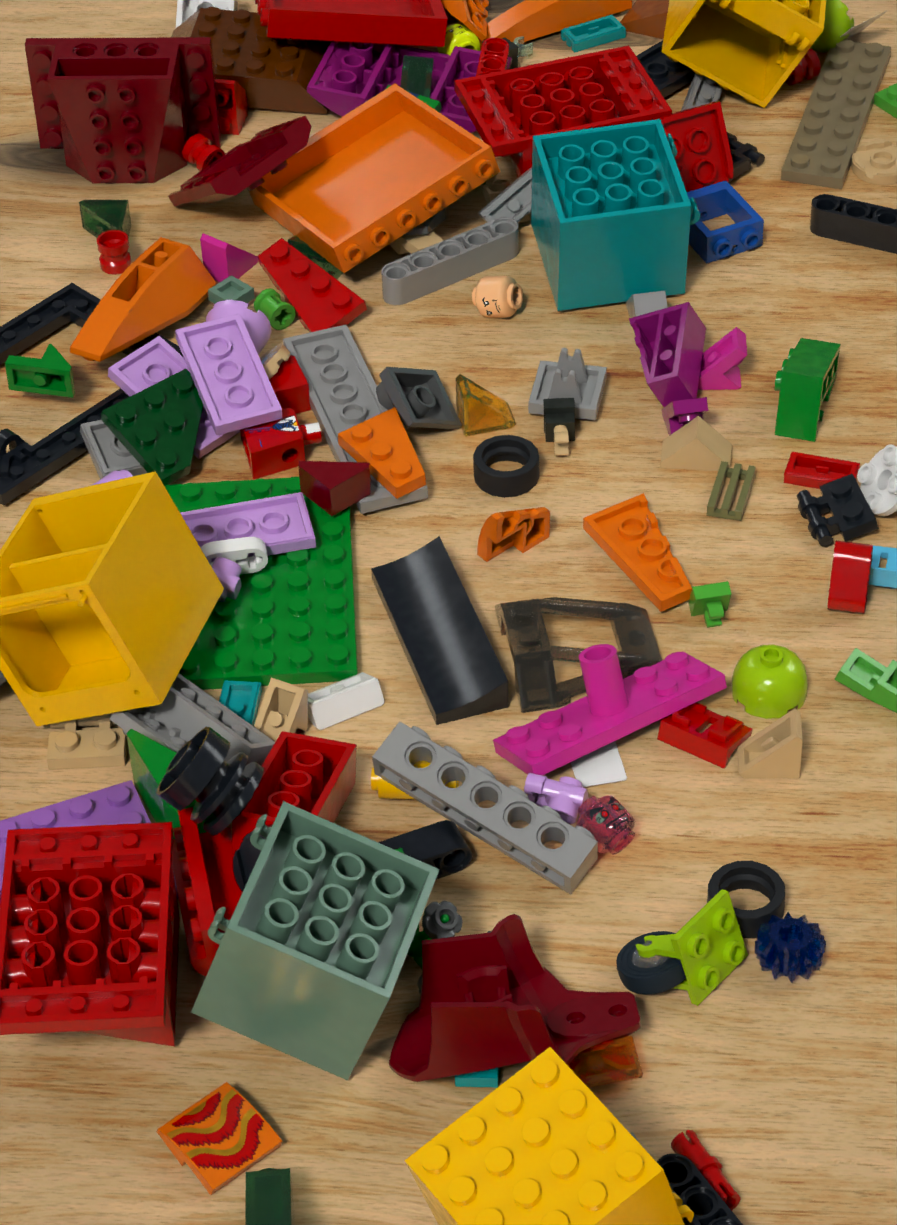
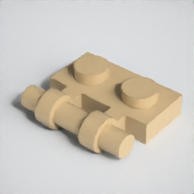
[47,713,127,770]

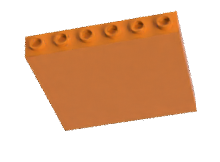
[249,84,500,273]

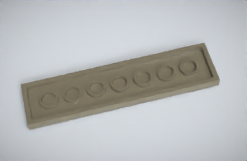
[781,39,891,189]

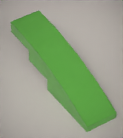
[835,648,897,713]

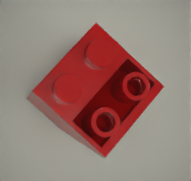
[215,79,248,135]

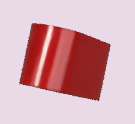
[827,540,873,614]

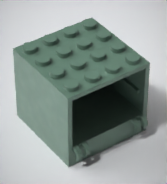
[191,801,440,1080]

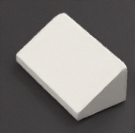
[308,672,384,730]

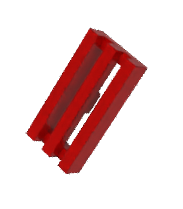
[784,452,860,489]

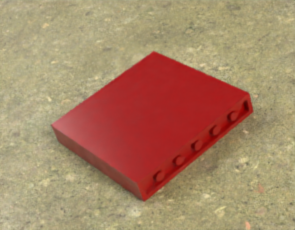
[255,0,448,47]

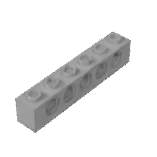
[372,721,598,895]

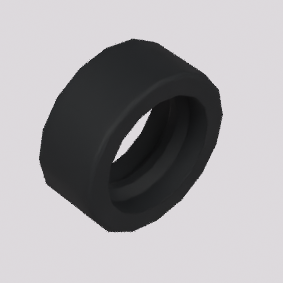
[473,435,540,498]
[707,861,785,938]

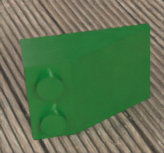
[126,729,229,839]

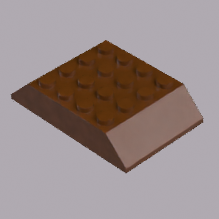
[171,7,331,114]

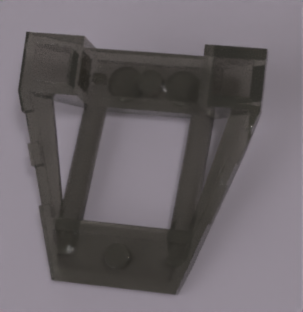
[495,597,662,713]

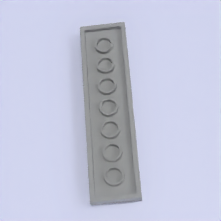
[283,325,428,514]

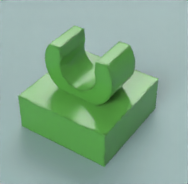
[688,581,732,628]

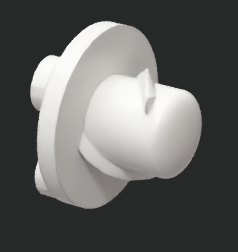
[857,444,897,516]

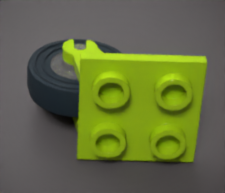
[616,889,748,1006]

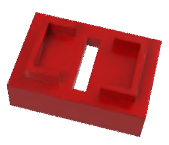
[657,702,753,769]

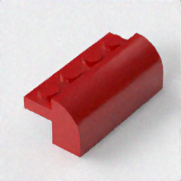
[172,807,243,977]

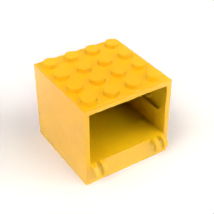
[661,0,826,108]
[404,1047,694,1225]

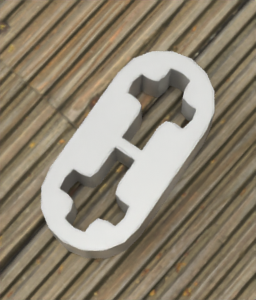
[201,537,268,575]

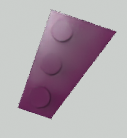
[629,302,706,407]

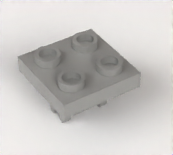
[528,348,607,420]

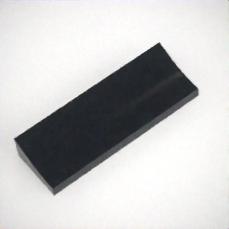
[371,536,509,725]

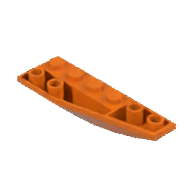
[70,237,217,362]

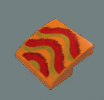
[157,1082,283,1195]

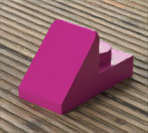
[698,327,747,390]

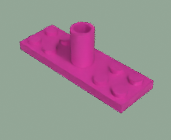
[493,644,727,775]

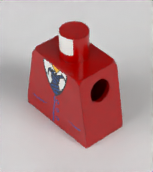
[240,408,322,479]

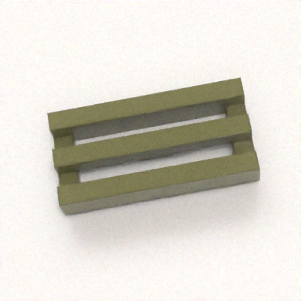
[707,461,756,521]

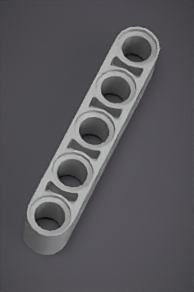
[381,217,519,305]

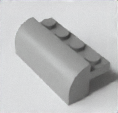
[110,673,275,766]

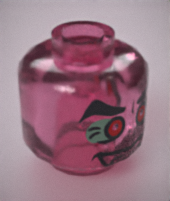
[576,795,635,855]

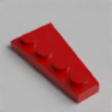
[258,238,367,332]

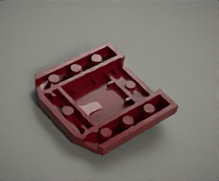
[168,116,312,207]

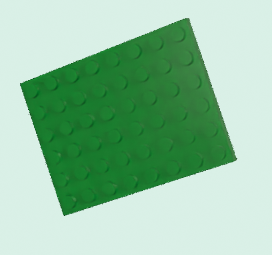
[165,477,358,690]

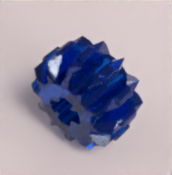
[754,911,826,983]

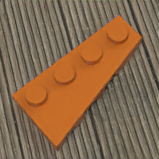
[583,493,692,612]

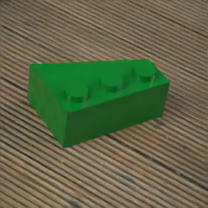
[774,338,841,442]

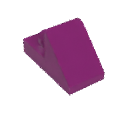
[662,397,709,436]

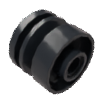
[157,727,264,836]

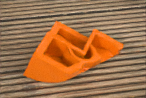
[477,507,550,562]

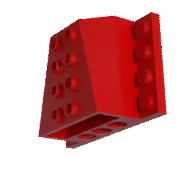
[454,45,672,178]
[0,822,180,1047]

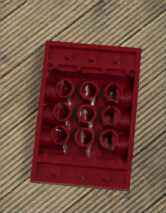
[25,37,221,184]

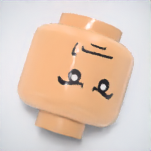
[472,275,523,318]

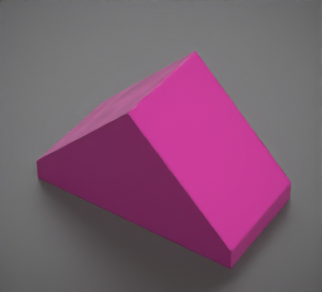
[200,233,258,282]

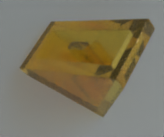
[455,374,516,437]

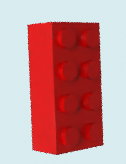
[232,731,357,855]

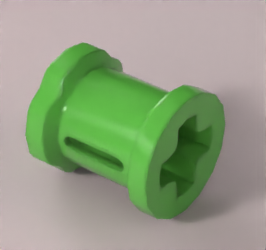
[254,288,296,330]

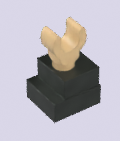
[543,398,575,456]

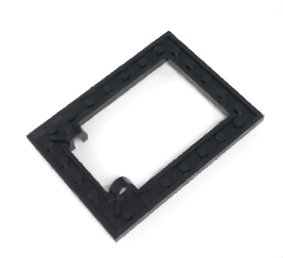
[0,283,183,506]

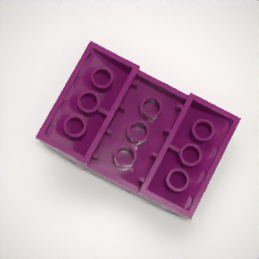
[307,41,512,133]

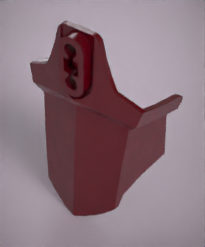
[389,914,641,1082]

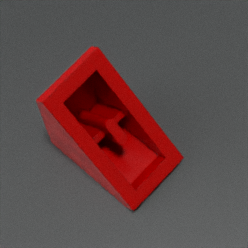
[269,355,311,414]

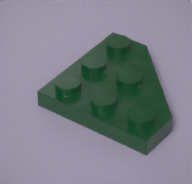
[101,369,204,486]

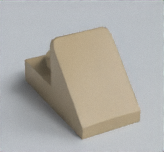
[254,677,308,742]

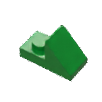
[5,344,75,398]

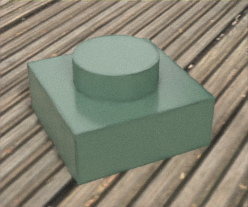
[208,275,255,304]

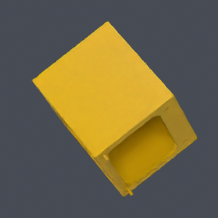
[0,471,224,726]

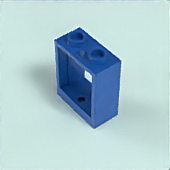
[687,180,764,264]

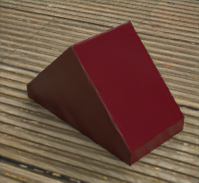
[298,461,371,516]

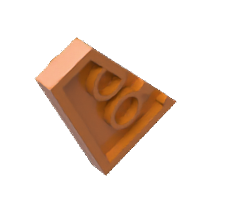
[338,407,426,499]

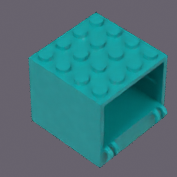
[531,119,700,311]

